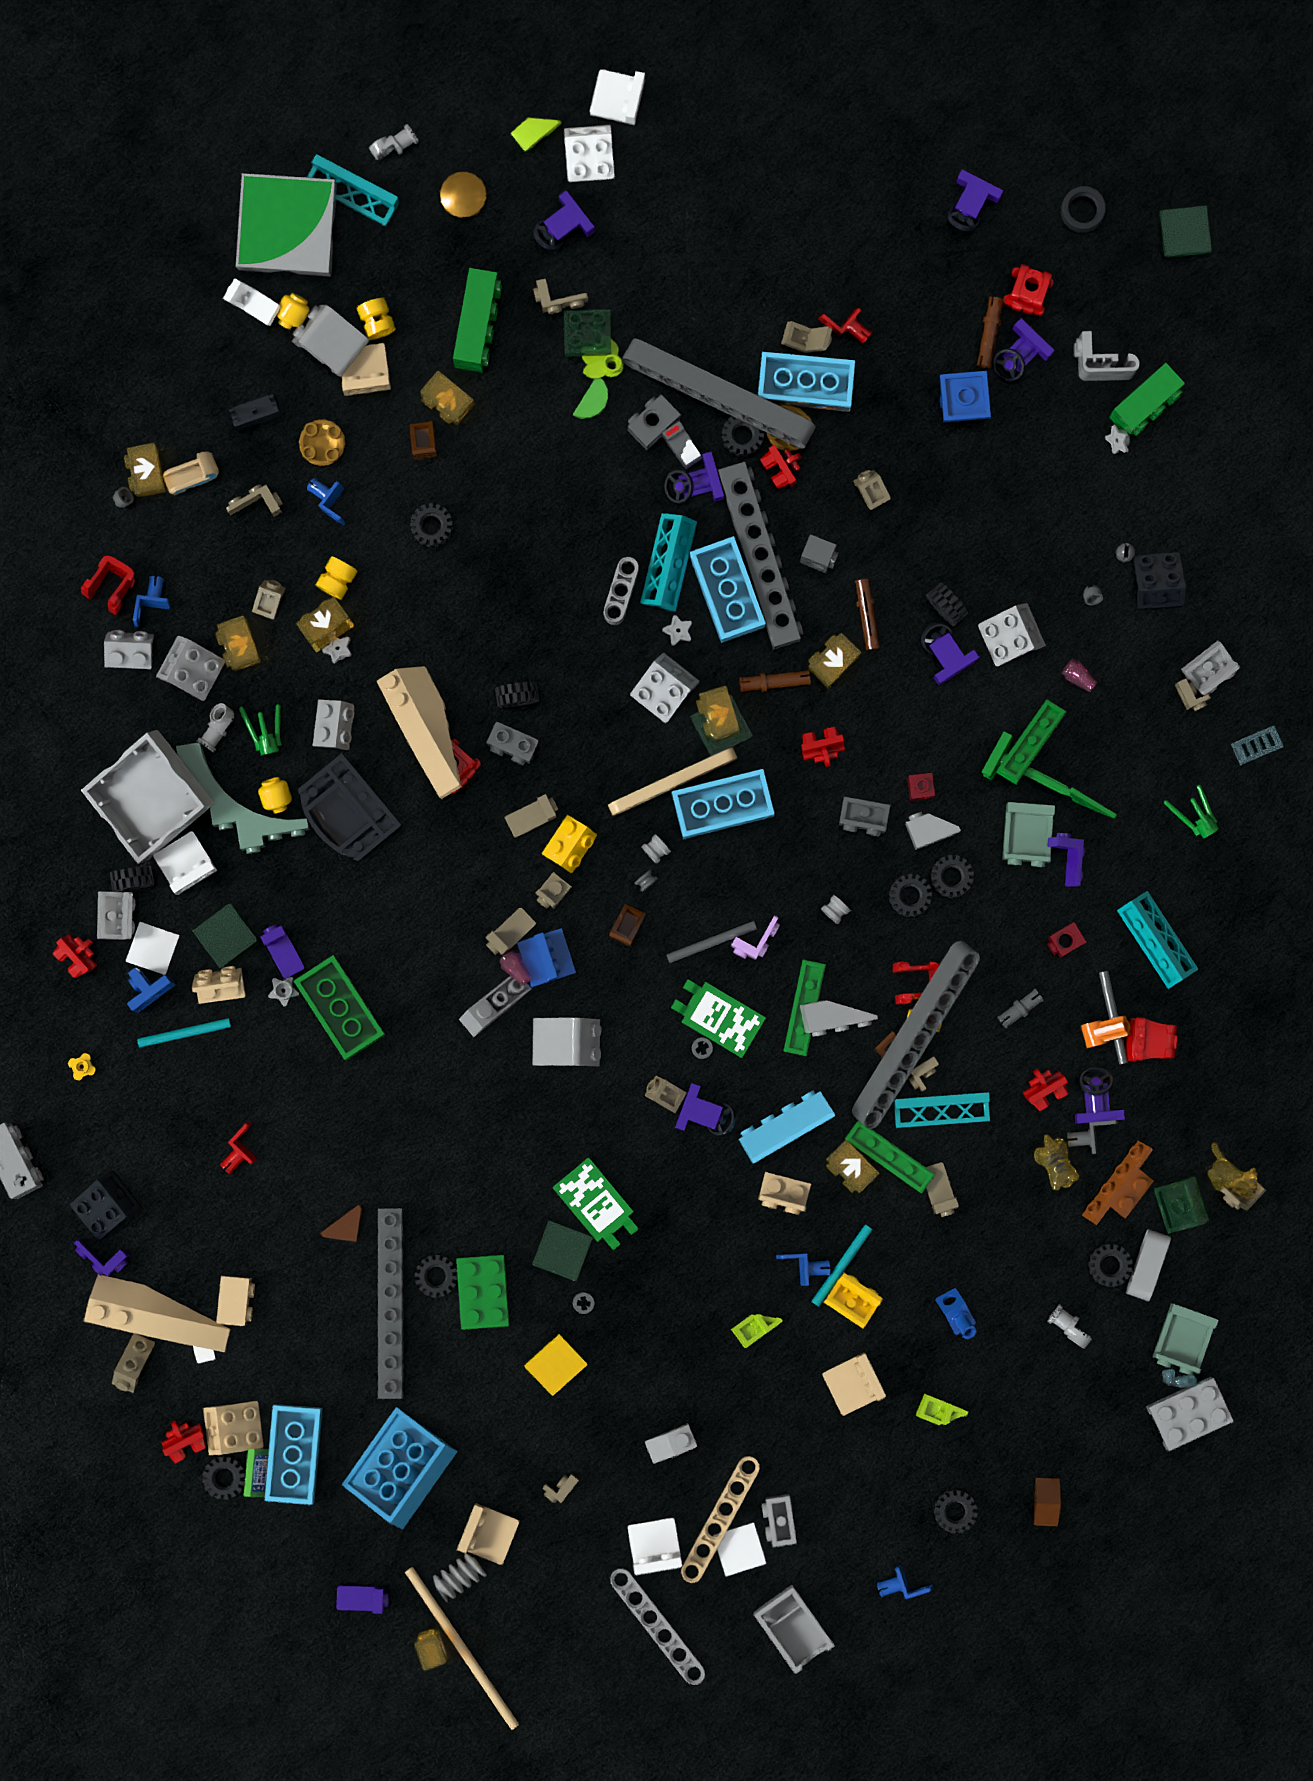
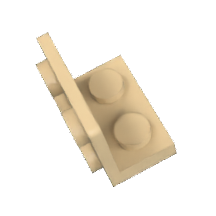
[342,343,391,396]
[192,966,246,1004]
[758,1172,811,1215]
[822,1353,886,1415]
[203,1401,263,1455]
[457,1503,519,1565]

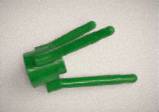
[239,704,282,755]
[1164,785,1219,839]

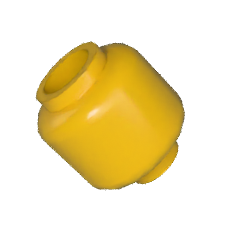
[276,293,310,329]
[258,777,292,814]

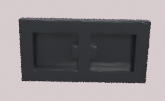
[229,393,281,431]

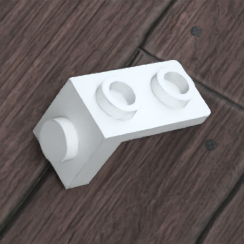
[223,279,281,326]

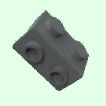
[487,722,538,766]
[839,797,890,836]

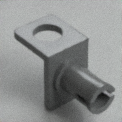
[1067,1120,1118,1154]

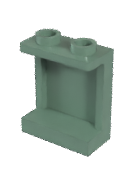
[1002,802,1055,867]
[1153,1304,1218,1376]

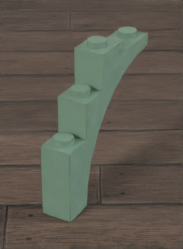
[176,743,310,854]

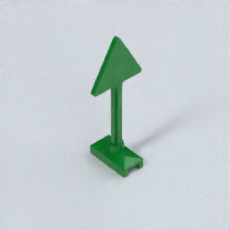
[982,732,1117,819]

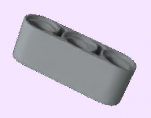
[604,557,639,625]
[1126,1229,1171,1301]

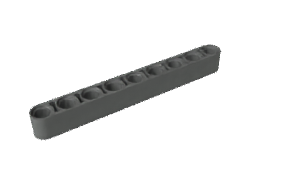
[622,339,816,448]
[852,941,980,1129]

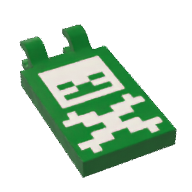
[671,980,766,1058]
[552,1157,638,1250]

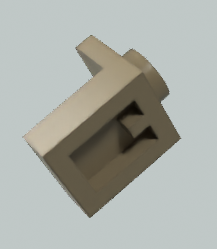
[853,470,891,510]
[252,580,286,620]
[1175,679,1211,711]
[535,872,572,909]
[908,1057,939,1092]
[645,1076,686,1113]
[543,1474,579,1503]

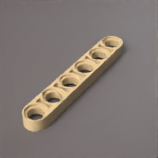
[608,748,737,816]
[681,1456,759,1583]

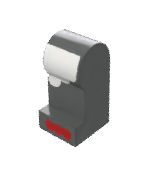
[662,421,702,469]

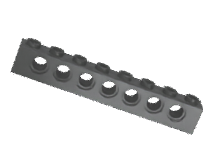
[718,462,803,650]
[378,1209,404,1399]

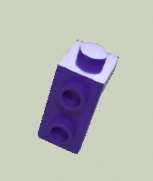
[1047,833,1085,887]
[261,924,305,979]
[74,1239,129,1276]
[337,1586,389,1614]

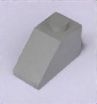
[905,812,960,850]
[645,1423,697,1464]

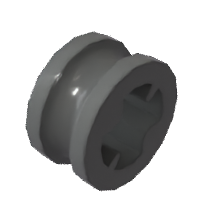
[635,870,658,892]
[692,1038,713,1059]
[573,1292,594,1314]

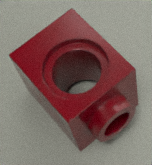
[907,773,935,801]
[1047,922,1086,957]

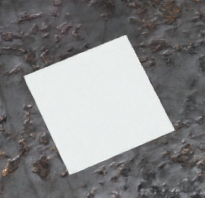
[126,922,179,975]
[713,1523,766,1576]

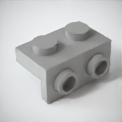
[104,630,154,669]
[1181,641,1240,696]
[313,700,354,750]
[97,892,135,940]

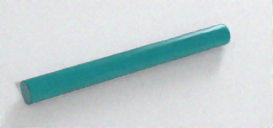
[137,1018,231,1048]
[811,1225,873,1307]

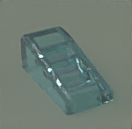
[1231,726,1284,766]

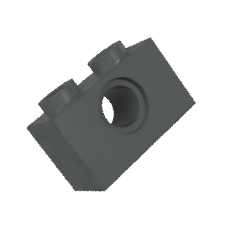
[628,395,681,450]
[800,534,839,573]

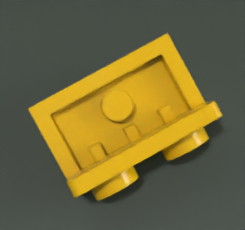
[542,815,597,873]
[824,1273,883,1328]

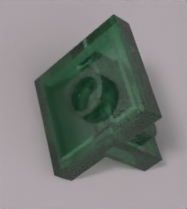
[1154,1176,1209,1234]

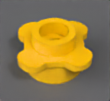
[68,1053,95,1080]

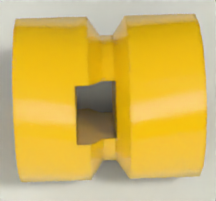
[357,298,396,340]
[316,556,358,600]

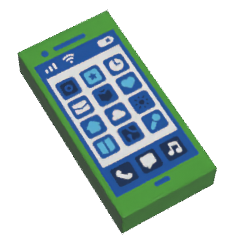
[244,1449,269,1497]

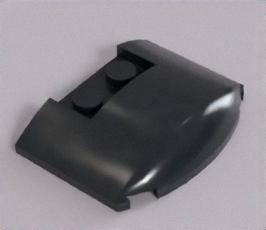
[298,753,401,861]

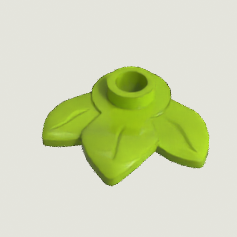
[581,336,623,379]

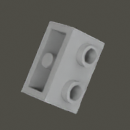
[762,1494,796,1547]

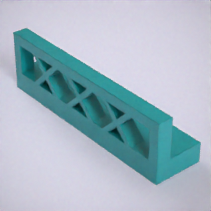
[307,154,399,226]
[640,513,697,611]
[1117,891,1198,989]
[894,1093,990,1128]

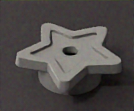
[1105,425,1130,454]
[663,615,692,645]
[322,635,351,664]
[269,977,299,1006]

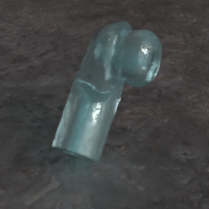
[1162,1369,1196,1388]

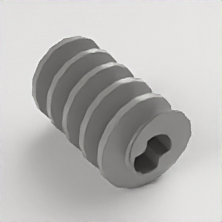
[433,1553,487,1603]

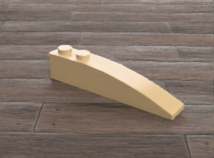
[377,666,461,799]
[84,1274,230,1352]

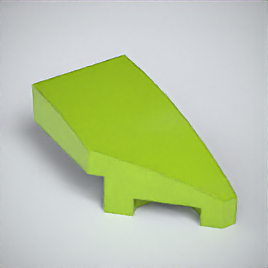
[731,1314,783,1348]

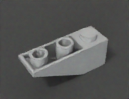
[459,971,532,1037]
[800,1001,878,1037]

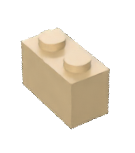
[217,1276,255,1326]

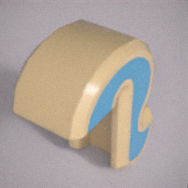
[163,452,219,494]

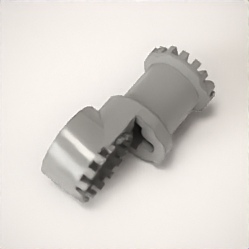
[369,125,419,160]
[197,703,234,752]
[1048,1304,1092,1349]

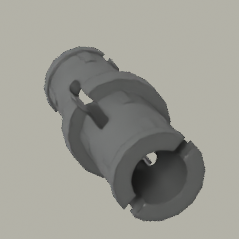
[997,989,1044,1029]

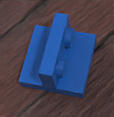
[940,371,991,422]
[517,928,576,987]
[127,968,175,1013]

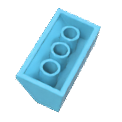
[739,1090,835,1163]

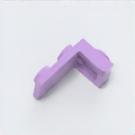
[731,915,780,960]

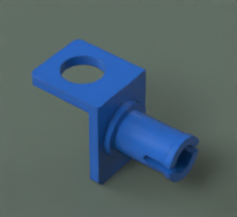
[307,478,345,526]
[133,576,170,627]
[776,1254,830,1286]
[936,1288,976,1339]
[877,1565,933,1599]

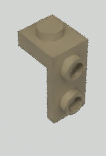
[533,279,588,314]
[781,321,832,353]
[226,485,282,517]
[505,794,558,837]
[486,908,536,956]
[926,1162,959,1217]
[1221,1174,1266,1210]
[112,1334,155,1393]

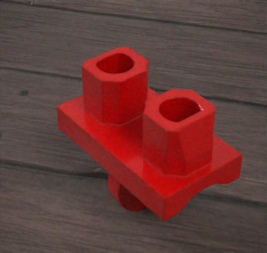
[760,445,801,489]
[801,727,845,767]
[53,934,98,978]
[1023,1069,1068,1111]
[161,1421,206,1463]

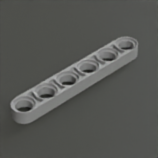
[610,1568,705,1685]

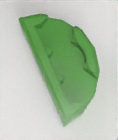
[573,378,608,419]

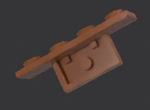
[1082,1141,1153,1225]

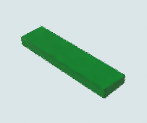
[997,700,1067,784]
[783,960,826,1056]
[845,1120,935,1194]

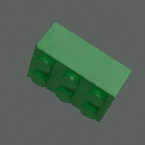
[1109,363,1185,437]
[456,1255,510,1330]

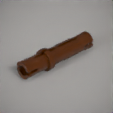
[977,297,1004,368]
[855,579,880,650]
[739,670,810,692]

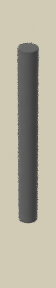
[667,921,757,963]
[1099,971,1128,1064]

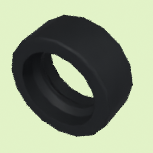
[1061,186,1106,233]

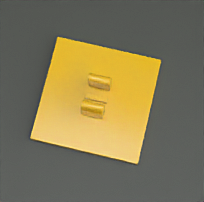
[524,1334,588,1396]

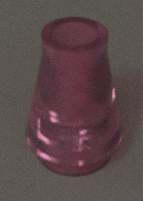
[1062,659,1097,692]
[499,950,532,986]

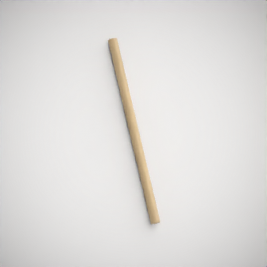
[405,1567,519,1730]

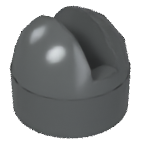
[113,487,134,508]
[1116,543,1135,562]
[1084,585,1103,605]

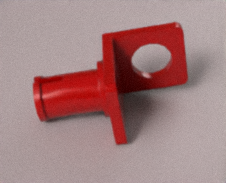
[818,308,872,344]
[220,1121,258,1174]

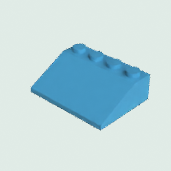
[342,1407,458,1529]

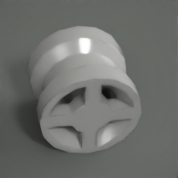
[642,834,671,864]
[821,895,851,924]

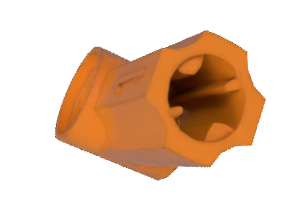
[1081,1016,1131,1048]

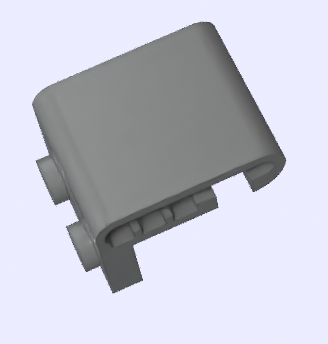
[292,305,369,377]
[1074,331,1139,381]
[533,1018,601,1066]

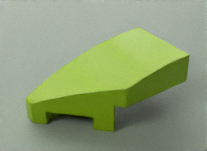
[511,118,561,151]
[916,1394,968,1425]

